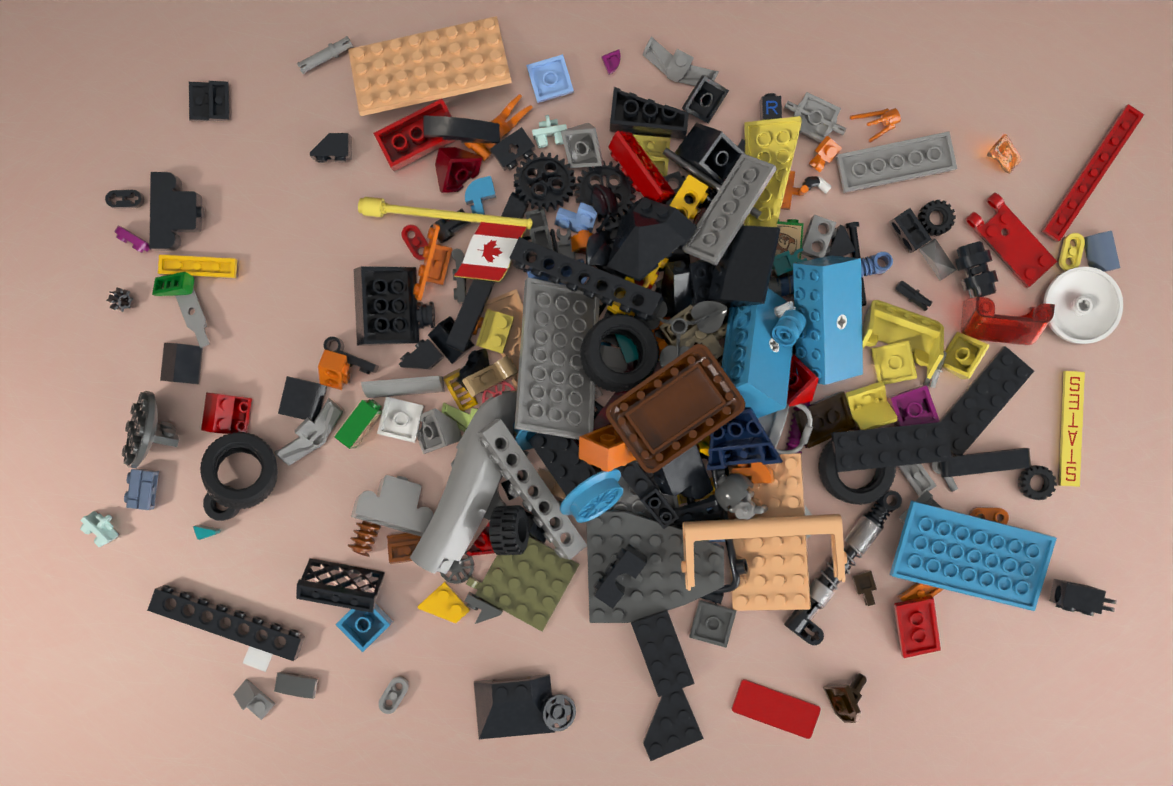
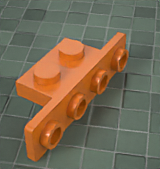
[413,223,452,301]

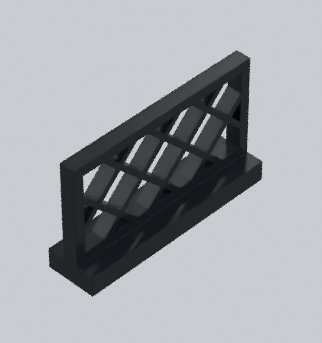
[296,558,385,613]

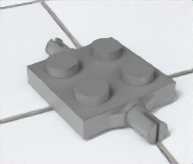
[784,92,846,143]

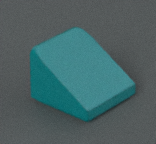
[193,525,221,540]

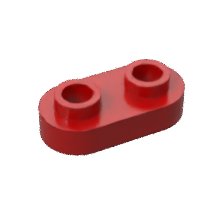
[401,225,428,261]

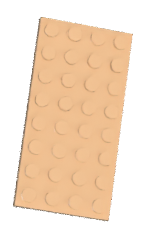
[348,16,512,116]
[727,453,811,611]

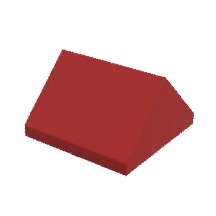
[787,355,819,407]

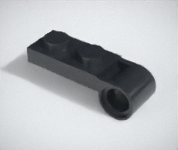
[323,337,379,375]

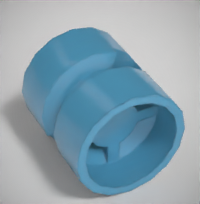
[772,309,806,347]

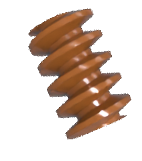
[348,521,381,557]

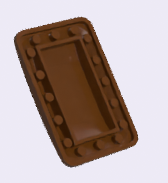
[606,344,745,473]

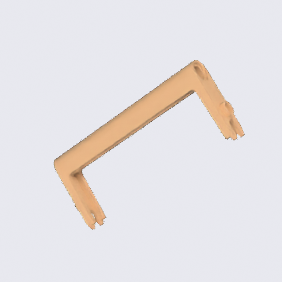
[681,514,847,591]

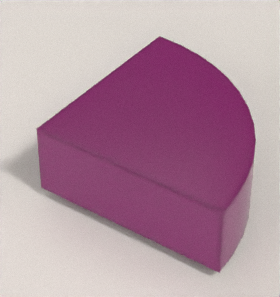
[601,49,621,75]

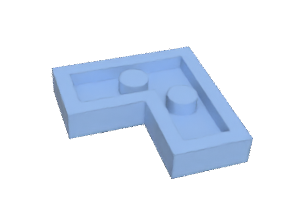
[555,202,598,233]

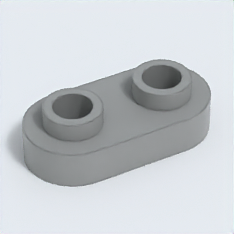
[378,676,409,714]

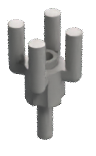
[729,490,768,520]

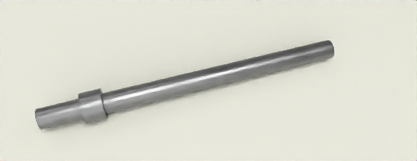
[663,148,762,219]

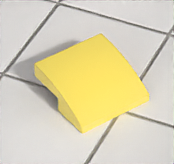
[633,134,671,176]

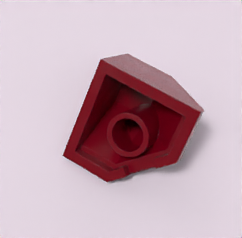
[435,147,483,193]

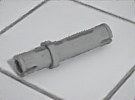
[297,36,353,74]

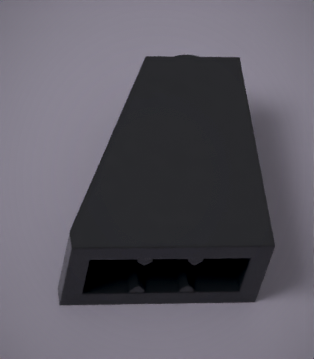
[661,260,692,318]

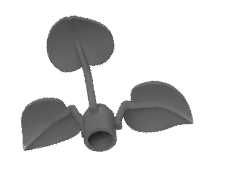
[634,298,727,368]

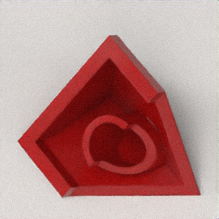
[466,521,495,556]

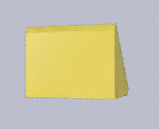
[942,332,990,379]

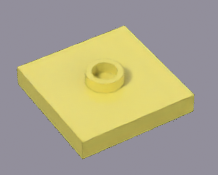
[871,341,917,385]

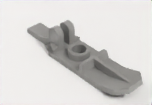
[176,284,210,348]

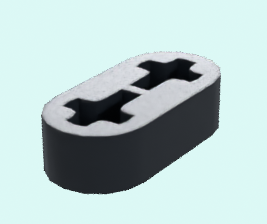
[105,190,144,209]

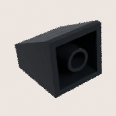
[675,122,745,185]

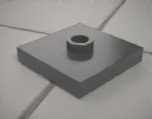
[689,600,737,648]

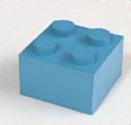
[335,603,394,652]

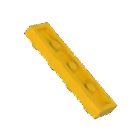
[158,255,237,278]

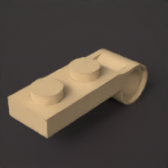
[462,355,518,397]

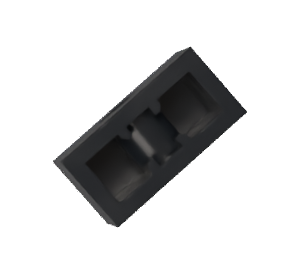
[490,127,536,171]

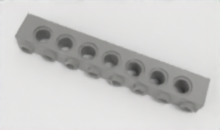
[477,419,587,560]

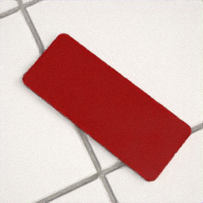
[731,679,821,739]

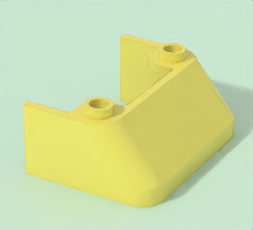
[862,300,944,379]

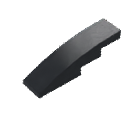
[423,115,500,144]

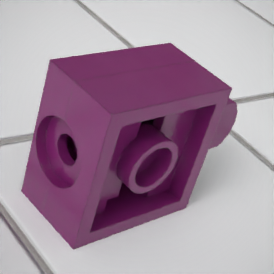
[887,385,940,427]

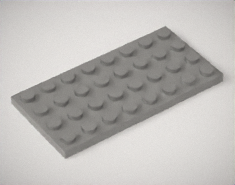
[515,277,600,440]

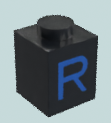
[760,93,782,121]

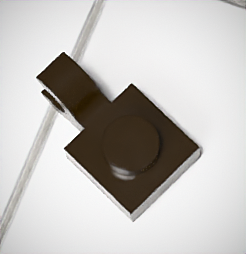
[852,571,877,606]

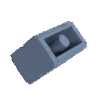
[124,469,159,510]

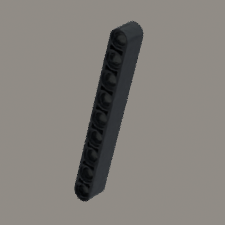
[446,192,529,353]

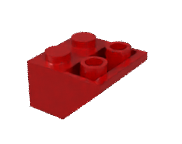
[201,392,252,434]

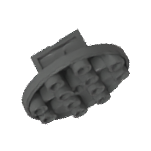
[122,391,179,468]

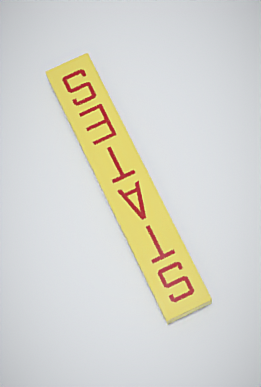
[1058,371,1085,487]

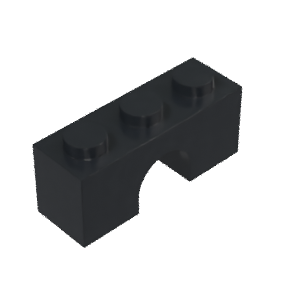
[593,544,647,609]

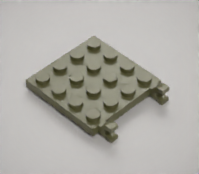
[466,536,580,632]

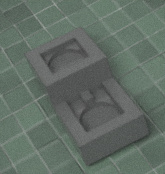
[274,672,318,699]

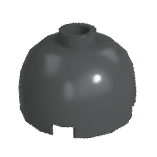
[715,473,754,511]

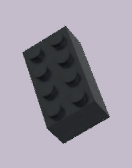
[631,610,695,697]

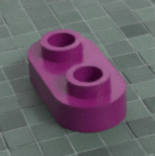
[114,225,149,253]

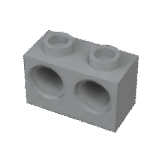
[802,215,837,259]

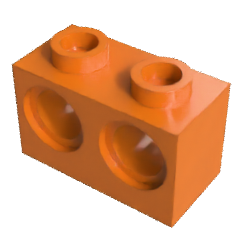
[318,350,350,390]

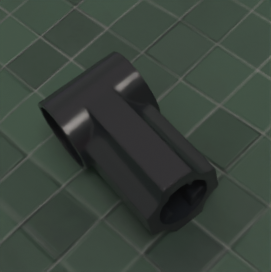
[430,209,471,243]

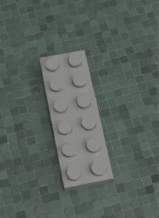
[836,132,957,193]
[682,153,777,266]

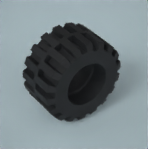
[489,505,529,555]

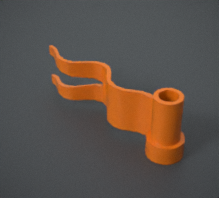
[464,94,533,161]

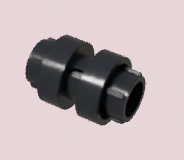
[955,241,998,299]

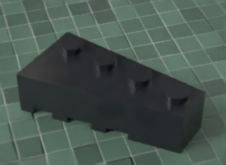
[610,87,689,139]

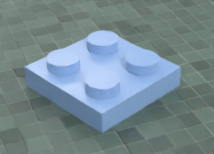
[526,54,574,103]

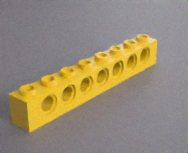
[606,175,708,317]

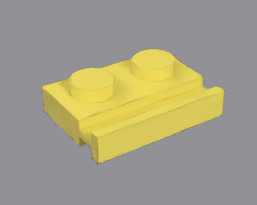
[476,309,514,354]

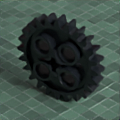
[514,152,576,212]
[574,161,636,223]

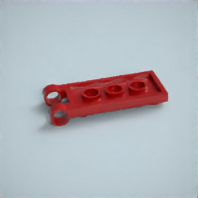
[966,192,1058,288]

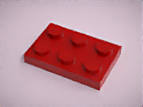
[894,595,941,658]

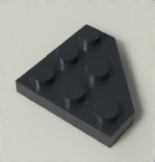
[643,688,704,761]

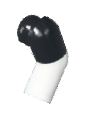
[802,176,832,194]

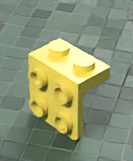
[846,381,898,430]

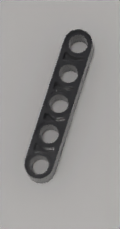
[940,448,1031,477]

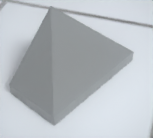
[919,238,957,281]

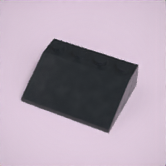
[707,225,780,308]
[354,266,419,346]

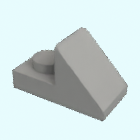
[233,679,275,720]

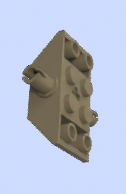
[659,305,727,366]

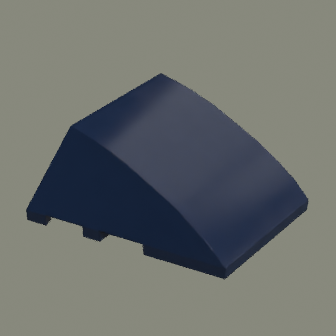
[707,408,783,470]

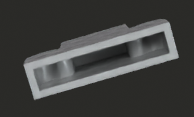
[351,475,433,537]

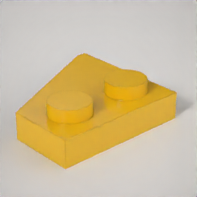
[417,582,471,623]

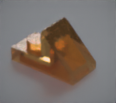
[987,134,1023,174]

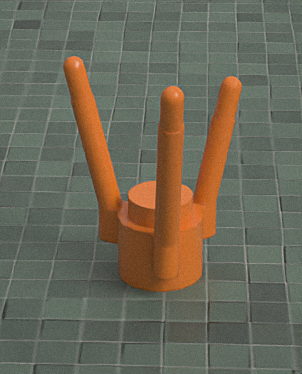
[850,108,901,142]

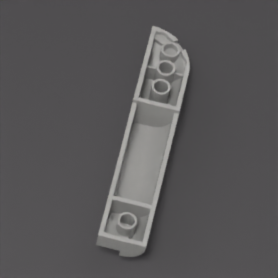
[410,390,517,574]

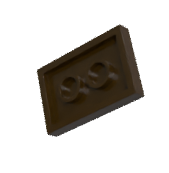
[794,391,856,448]

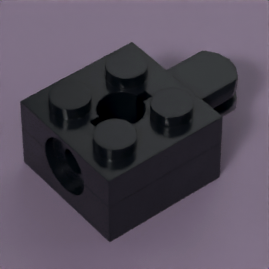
[1049,579,1117,616]

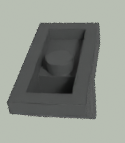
[465,592,503,624]

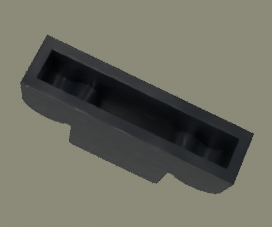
[149,172,204,251]
[653,445,714,499]

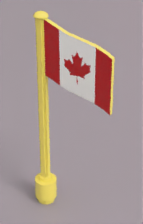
[358,197,533,282]

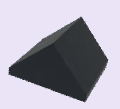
[682,74,729,124]
[160,343,203,384]

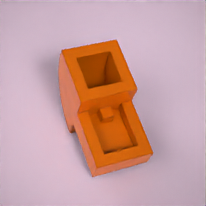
[732,462,774,484]

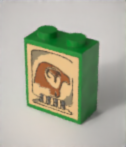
[772,218,804,271]
[334,399,382,449]

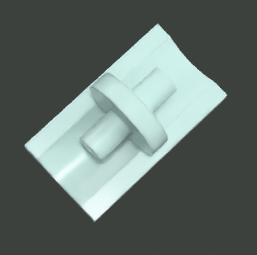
[532,115,567,148]
[80,511,119,547]

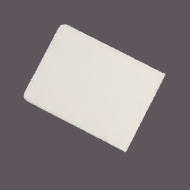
[243,634,273,672]

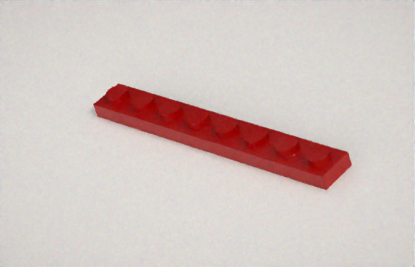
[1041,104,1144,242]

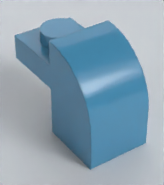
[465,176,496,215]

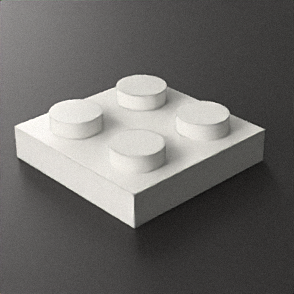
[377,396,424,443]

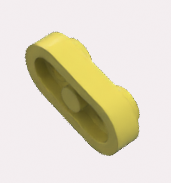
[1059,233,1085,271]

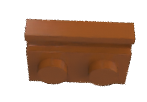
[387,533,421,564]

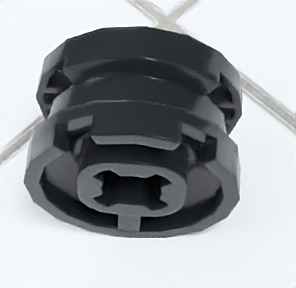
[416,301,435,329]

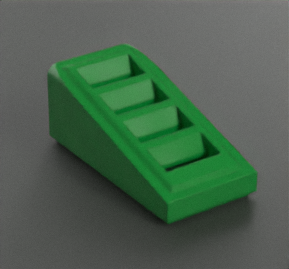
[152,272,195,296]

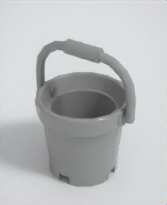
[758,404,813,454]

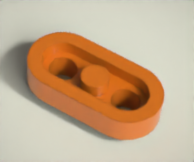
[969,507,1009,524]

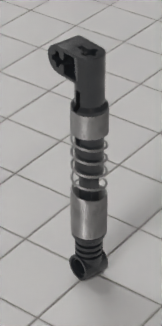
[784,489,902,645]

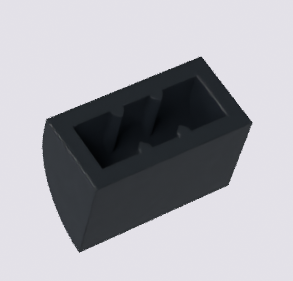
[428,316,474,364]

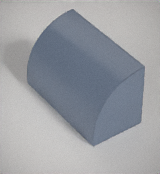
[1084,231,1120,272]

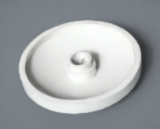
[1043,267,1123,344]

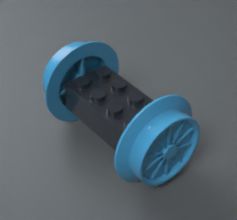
[513,422,623,523]

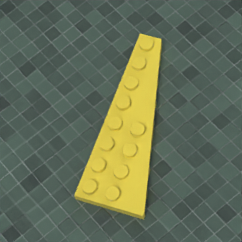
[744,116,802,227]

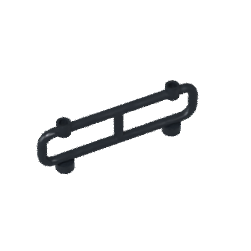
[686,452,748,594]

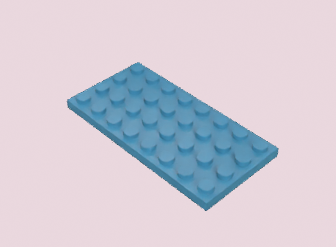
[890,500,1057,611]

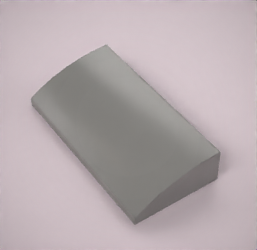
[361,376,445,398]

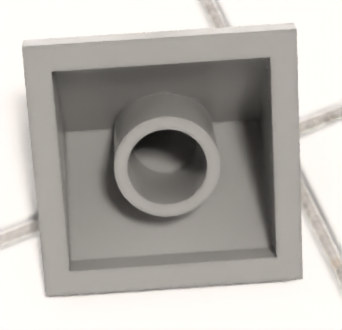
[561,123,604,168]

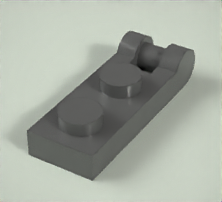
[451,249,467,304]

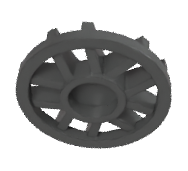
[440,551,474,584]

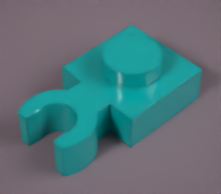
[773,248,807,276]

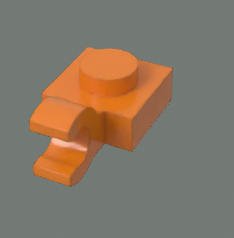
[809,136,842,172]

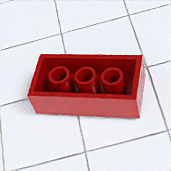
[373,99,456,171]

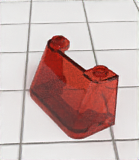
[961,297,1055,345]

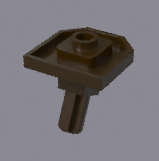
[823,673,867,723]

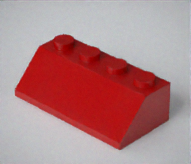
[608,131,676,204]

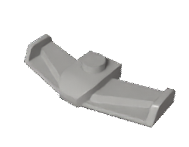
[643,36,719,86]
[274,398,343,466]

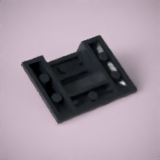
[474,674,555,739]

